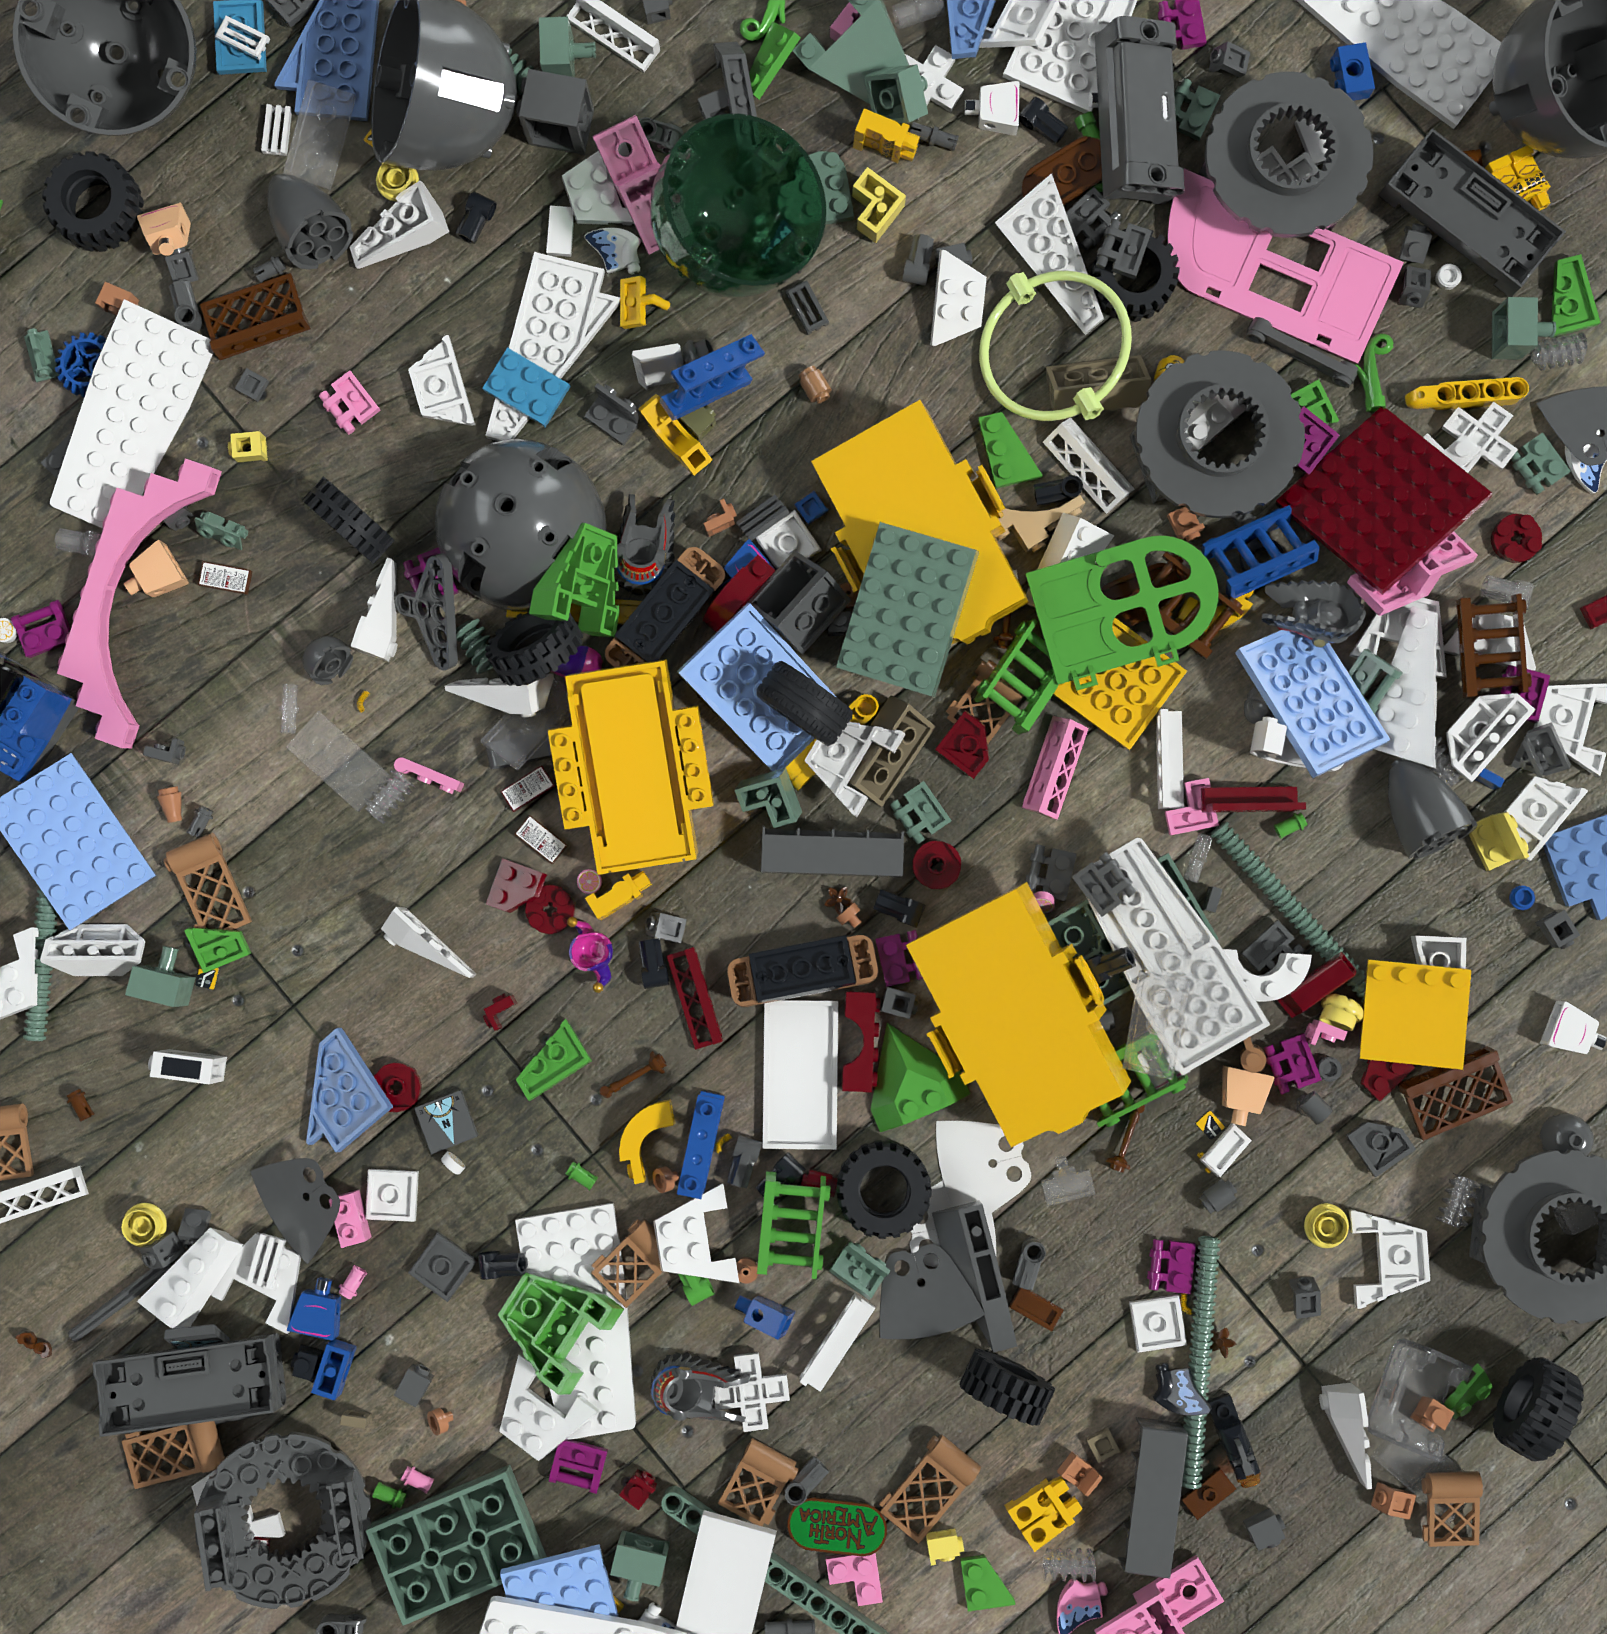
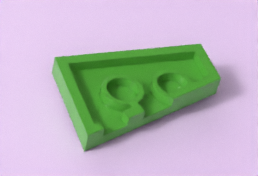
[516,1019,592,1101]

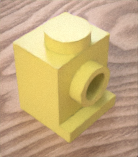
[228,431,268,462]
[926,1528,964,1566]

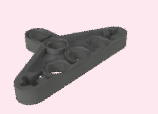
[394,553,458,671]

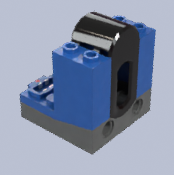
[0,651,79,783]

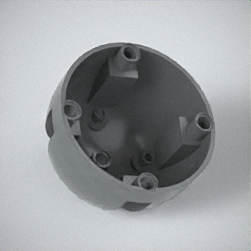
[13,0,197,136]
[371,0,517,171]
[1489,0,1607,159]
[435,439,607,612]

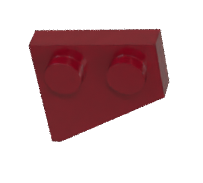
[1360,1060,1415,1102]

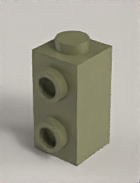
[668,388,717,442]

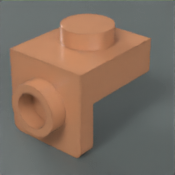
[1057,1452,1102,1497]

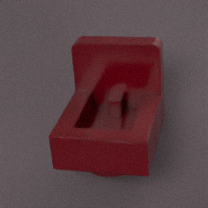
[483,993,518,1031]

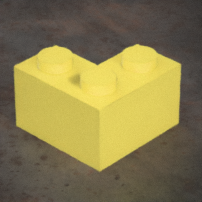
[852,167,906,243]

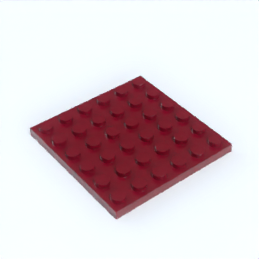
[1276,407,1492,595]

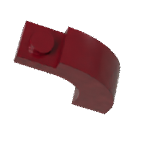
[703,555,776,633]

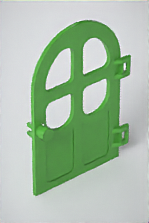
[1025,536,1218,691]

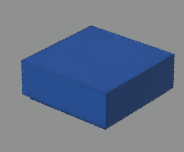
[795,491,828,526]
[1475,768,1505,790]

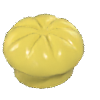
[376,163,419,202]
[1319,994,1364,1031]
[121,1203,167,1247]
[1304,1203,1349,1248]

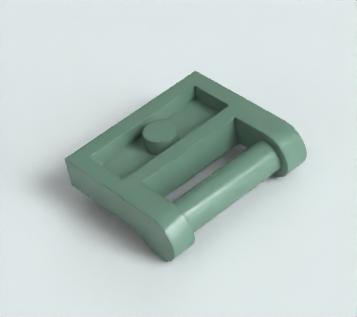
[1348,649,1403,714]

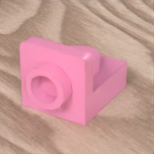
[1305,1020,1347,1045]

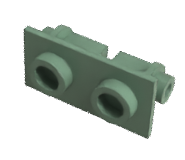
[24,328,60,382]
[195,511,248,550]

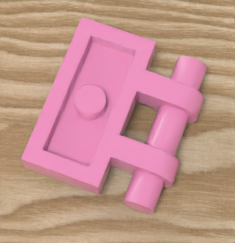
[319,371,381,435]

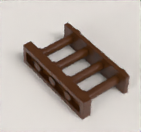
[1131,552,1244,660]
[1456,593,1532,698]

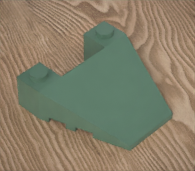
[792,0,909,104]

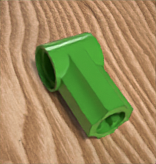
[678,1274,715,1306]

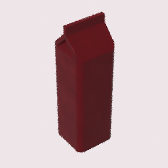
[1277,952,1356,1018]

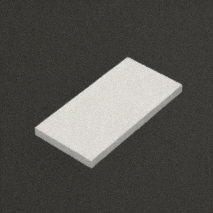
[763,1000,838,1150]
[675,1510,777,1634]

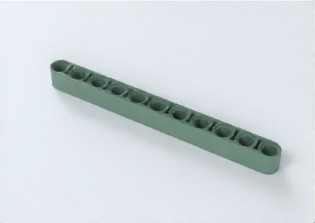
[661,1486,889,1634]

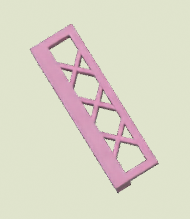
[1022,716,1089,820]

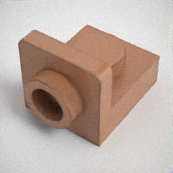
[704,498,737,537]
[1167,507,1205,542]
[1371,1482,1416,1520]

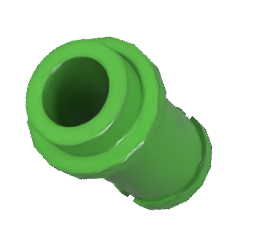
[1274,812,1307,839]
[565,1162,598,1191]
[372,1482,407,1509]

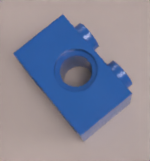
[1330,42,1375,101]
[311,1339,357,1400]

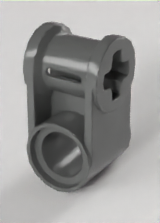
[639,117,683,156]
[316,1614,367,1634]

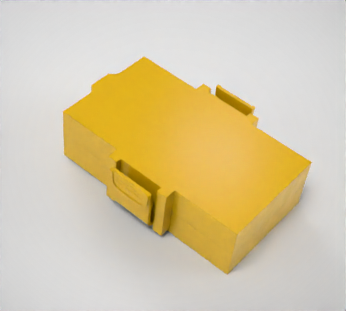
[811,400,1030,645]
[906,882,1131,1147]

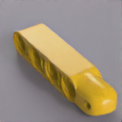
[1405,377,1529,410]
[785,694,879,791]

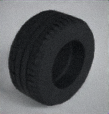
[757,661,852,746]

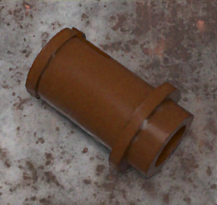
[66,1089,95,1122]

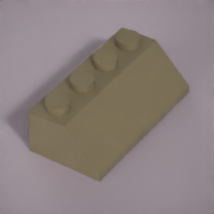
[1046,355,1151,411]
[848,695,936,807]

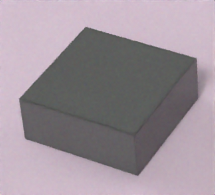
[235,368,269,402]
[1202,886,1223,913]

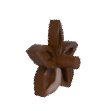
[824,887,853,915]
[1210,1327,1236,1358]

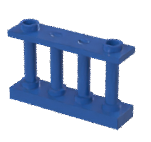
[659,334,765,421]
[1202,505,1320,599]
[677,1090,725,1199]

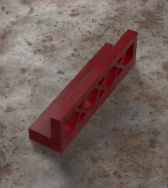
[1201,787,1306,813]
[667,947,724,1050]

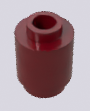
[801,1169,838,1197]

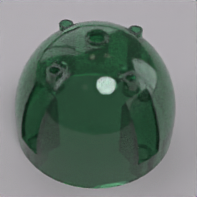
[650,114,826,298]

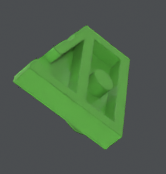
[1291,379,1339,424]
[184,927,251,973]
[1444,1363,1493,1420]
[960,1555,1016,1612]

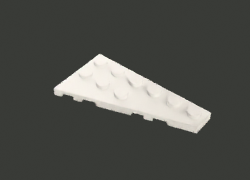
[995,174,1104,335]
[1374,606,1438,768]

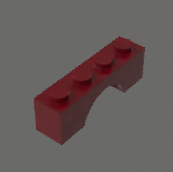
[842,991,880,1092]

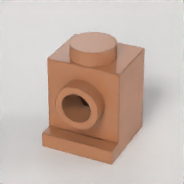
[95,282,139,316]
[1410,1396,1454,1432]

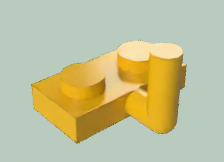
[620,276,670,329]

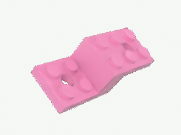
[592,115,692,254]
[1347,531,1478,616]
[1094,1555,1224,1634]

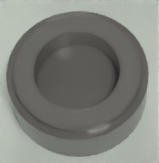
[1316,1056,1342,1082]

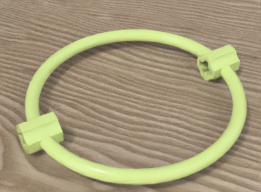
[979,271,1132,421]

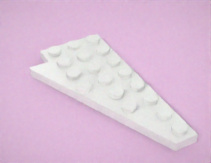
[486,252,620,441]

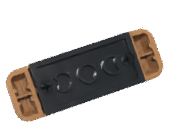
[605,547,725,667]
[728,935,878,1007]

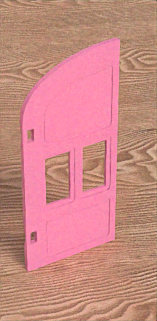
[1167,169,1404,364]

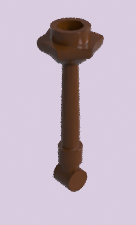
[993,613,1014,649]
[600,1051,667,1098]
[1106,1105,1145,1173]

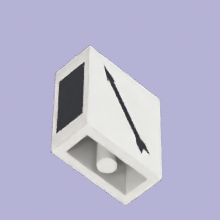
[148,1049,227,1084]

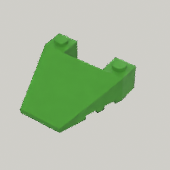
[529,523,619,637]
[498,1272,624,1395]

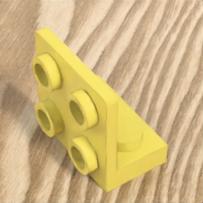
[1469,812,1529,871]

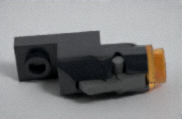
[1207,1393,1261,1488]

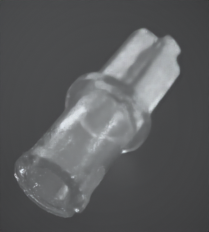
[1183,834,1212,883]

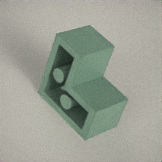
[734,768,802,828]

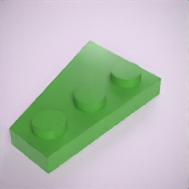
[749,22,801,100]
[1552,254,1601,337]
[978,412,1043,489]

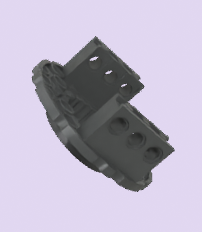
[1198,72,1373,238]
[1129,350,1305,518]
[1469,1149,1607,1324]
[194,1432,371,1609]

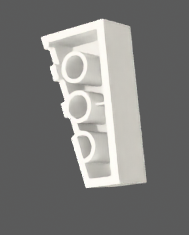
[1026,513,1114,608]
[1411,936,1466,969]
[137,1228,243,1328]

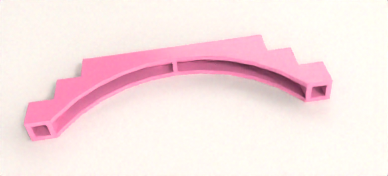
[57,459,222,749]

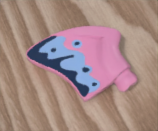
[1056,1578,1108,1634]

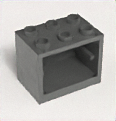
[516,69,594,155]
[746,550,851,655]

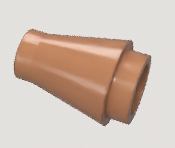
[156,786,182,823]

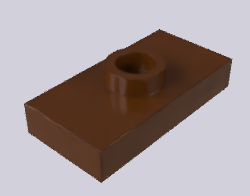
[1181,1467,1236,1520]

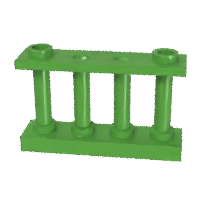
[974,619,1059,735]
[1097,1029,1189,1127]
[757,1171,830,1279]

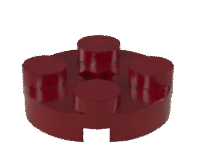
[1491,514,1542,563]
[912,841,961,889]
[525,885,575,934]
[374,1062,422,1112]

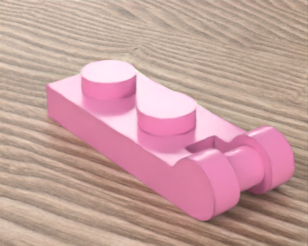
[394,758,464,794]

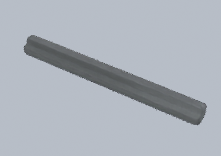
[68,1262,173,1342]

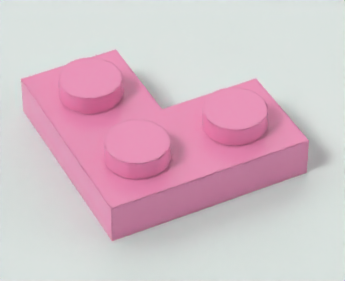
[1164,778,1219,836]
[826,1553,883,1606]

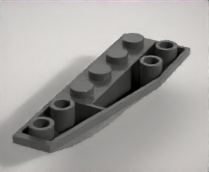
[932,1200,1017,1353]

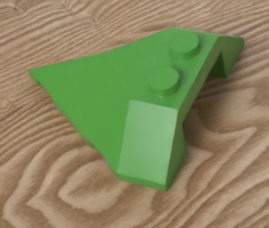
[870,1023,970,1132]

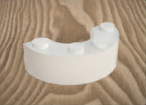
[1250,717,1337,771]
[1223,949,1312,1002]

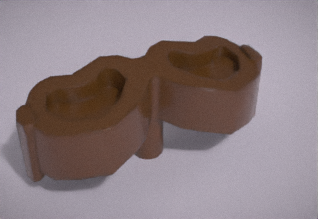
[16,1332,52,1358]

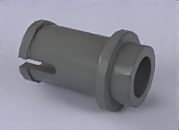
[253,256,286,283]
[186,805,213,838]

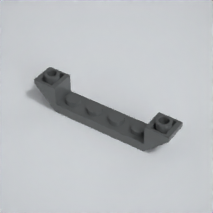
[713,41,762,183]

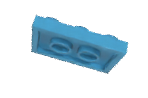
[213,0,267,75]
[482,347,571,428]

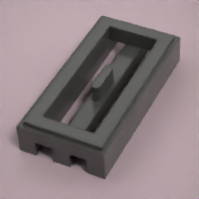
[786,280,829,335]
[736,495,790,541]

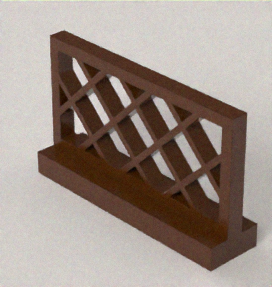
[200,273,311,360]
[1398,1046,1513,1141]

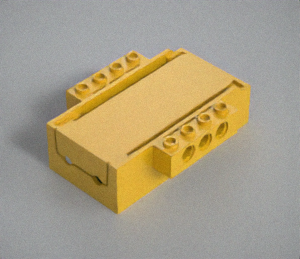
[548,659,714,875]

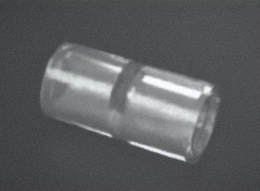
[892,0,945,30]

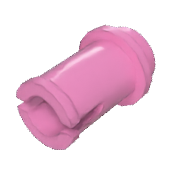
[339,1265,367,1299]
[401,1466,434,1494]

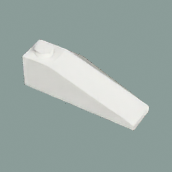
[349,181,449,269]
[351,558,398,662]
[445,674,554,718]
[381,907,476,978]
[1319,1382,1372,1489]

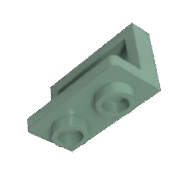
[829,1242,890,1300]

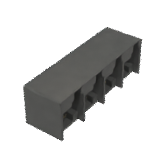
[761,827,904,878]
[1118,1417,1188,1579]

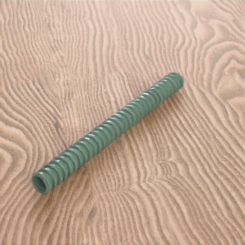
[1211,822,1366,1003]
[23,889,58,1041]
[1182,1236,1221,1489]

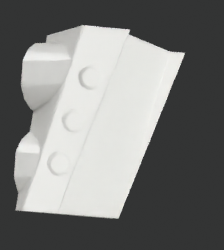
[632,343,684,390]

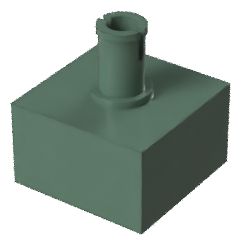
[539,17,596,77]
[864,64,928,123]
[1492,297,1556,360]
[125,946,196,1007]
[610,1530,670,1601]

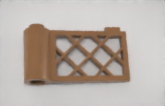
[164,833,252,930]
[122,1421,225,1489]
[879,1434,981,1544]

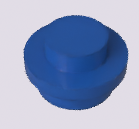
[1509,885,1535,910]

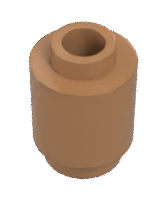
[799,366,832,404]

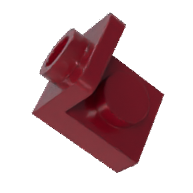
[619,1468,657,1510]

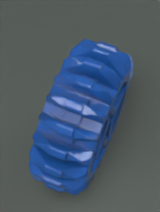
[54,332,106,398]

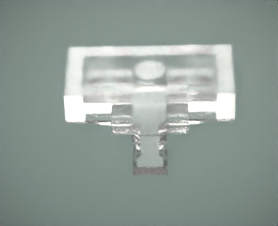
[1041,1155,1096,1206]

